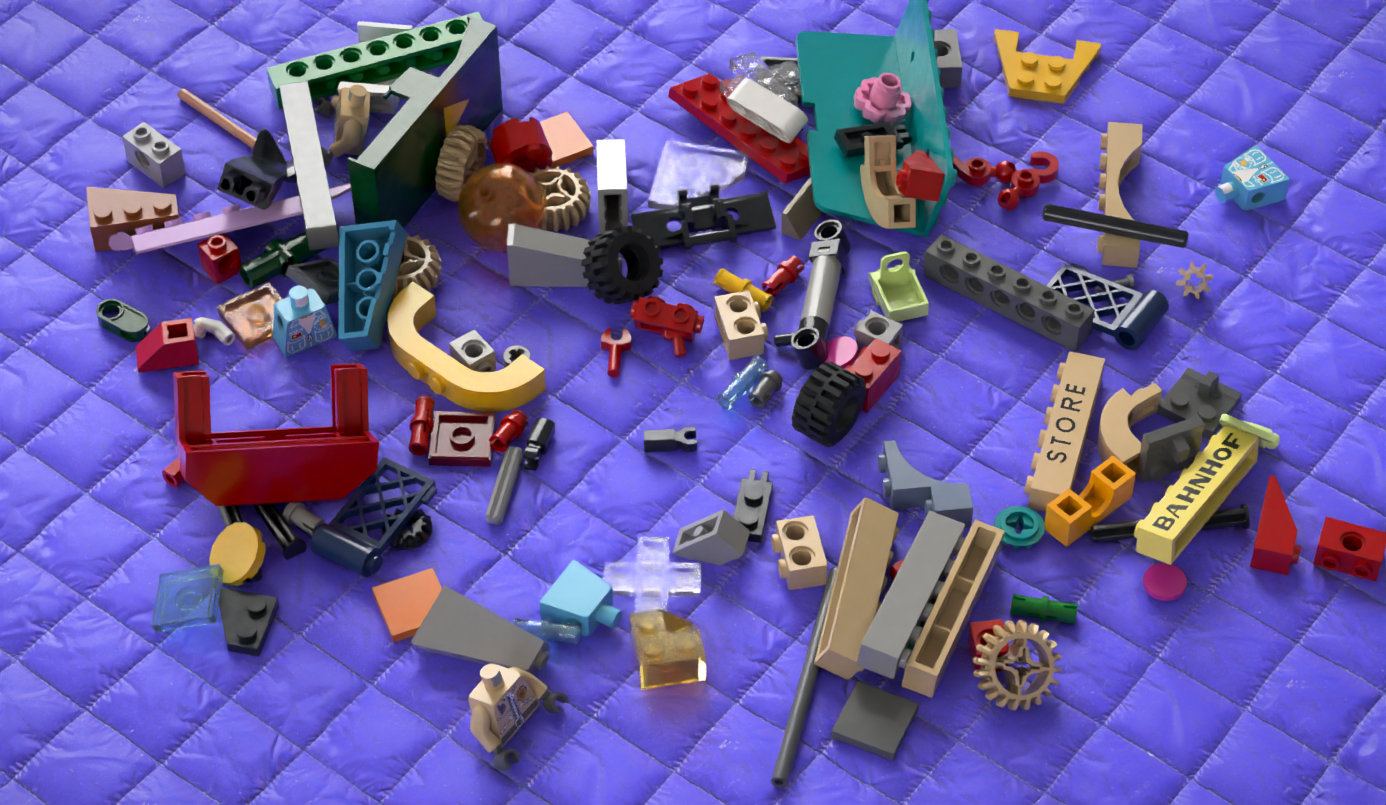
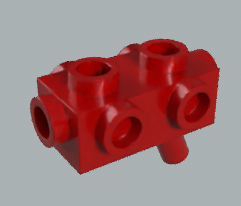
[630,296,704,358]

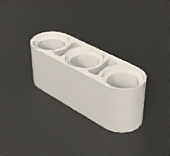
[727,78,808,143]

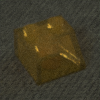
[629,609,706,690]

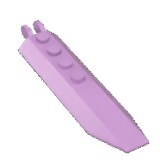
[108,183,351,254]

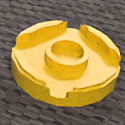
[209,522,266,586]

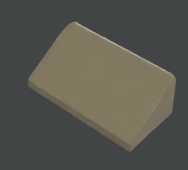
[781,177,823,240]

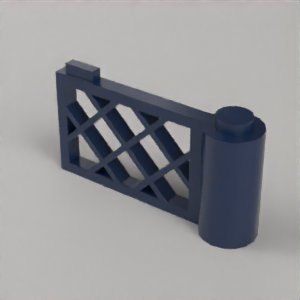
[1046,263,1169,350]
[311,457,438,577]

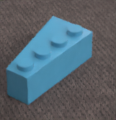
[338,220,408,351]

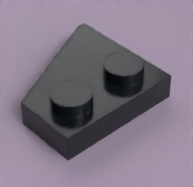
[217,587,279,657]

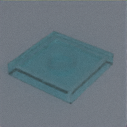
[151,564,224,632]

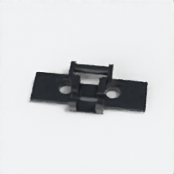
[631,183,776,251]

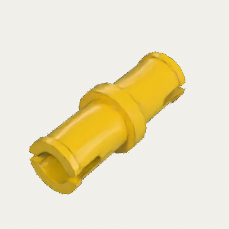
[714,268,773,312]

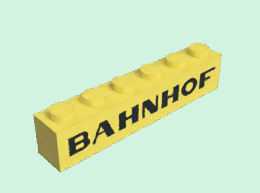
[1134,425,1259,565]

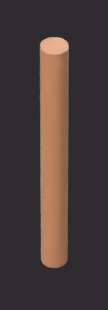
[177,88,256,149]

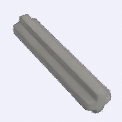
[485,446,523,525]

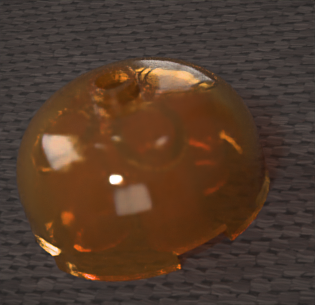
[457,163,547,253]

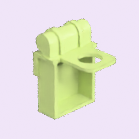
[868,251,929,322]

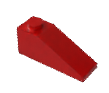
[896,150,945,202]
[1250,476,1301,575]

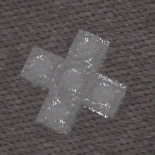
[720,52,800,107]
[604,537,701,622]

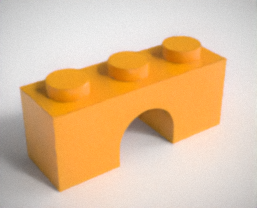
[1044,455,1136,547]

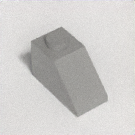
[672,509,750,565]

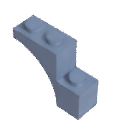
[877,440,973,528]

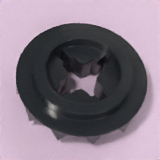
[382,508,433,550]

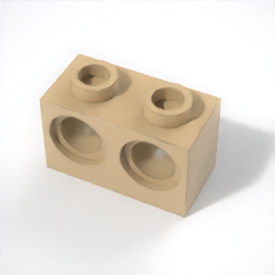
[714,291,768,360]
[771,515,828,590]

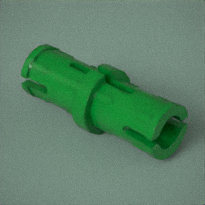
[1010,593,1078,625]

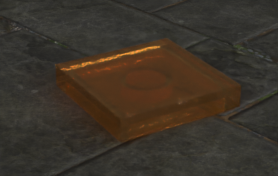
[217,282,283,350]

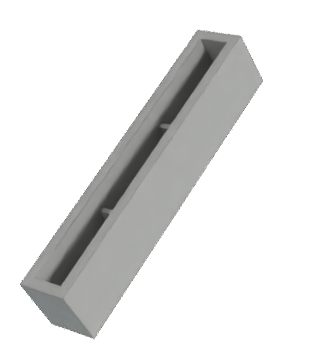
[857,510,966,680]

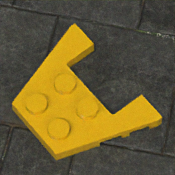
[994,29,1102,104]

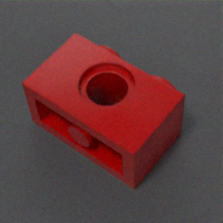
[1313,517,1386,582]

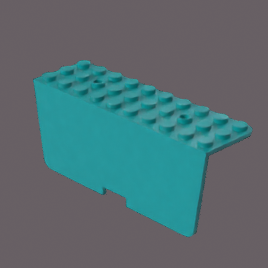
[795,0,957,238]

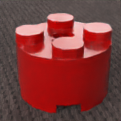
[487,117,553,183]

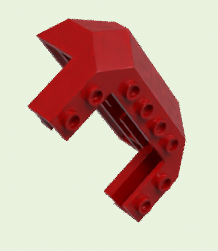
[173,363,379,506]

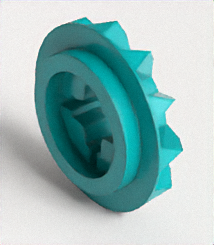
[994,506,1045,550]

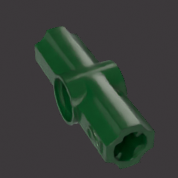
[238,231,327,289]

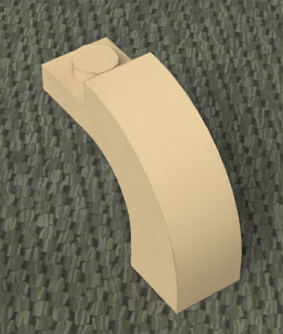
[860,135,916,229]
[1097,383,1163,473]

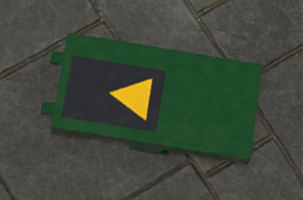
[347,15,503,228]

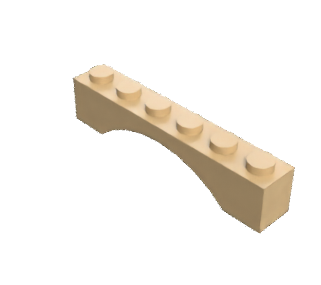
[1097,122,1143,268]

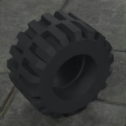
[581,226,663,304]
[792,361,866,447]

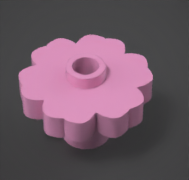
[853,73,912,125]

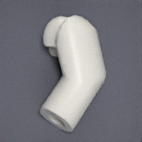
[193,317,236,346]

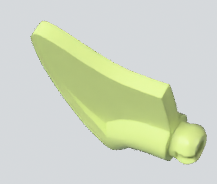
[1219,414,1280,449]

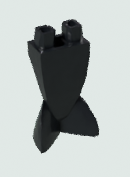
[217,129,297,210]

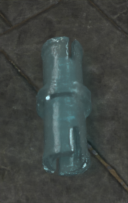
[716,356,769,410]
[513,618,581,645]

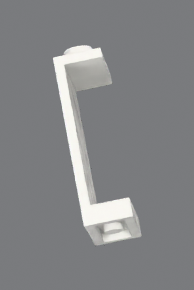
[338,21,413,114]

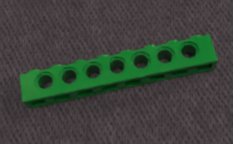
[266,12,483,109]

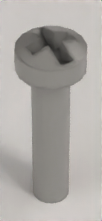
[1096,274,1135,292]

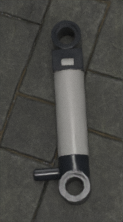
[774,219,851,369]

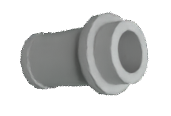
[283,502,325,537]

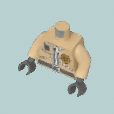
[314,84,370,167]
[468,664,569,771]

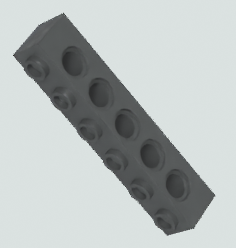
[923,234,1095,352]

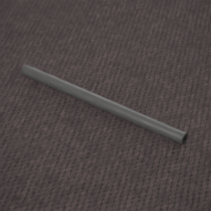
[771,567,837,788]

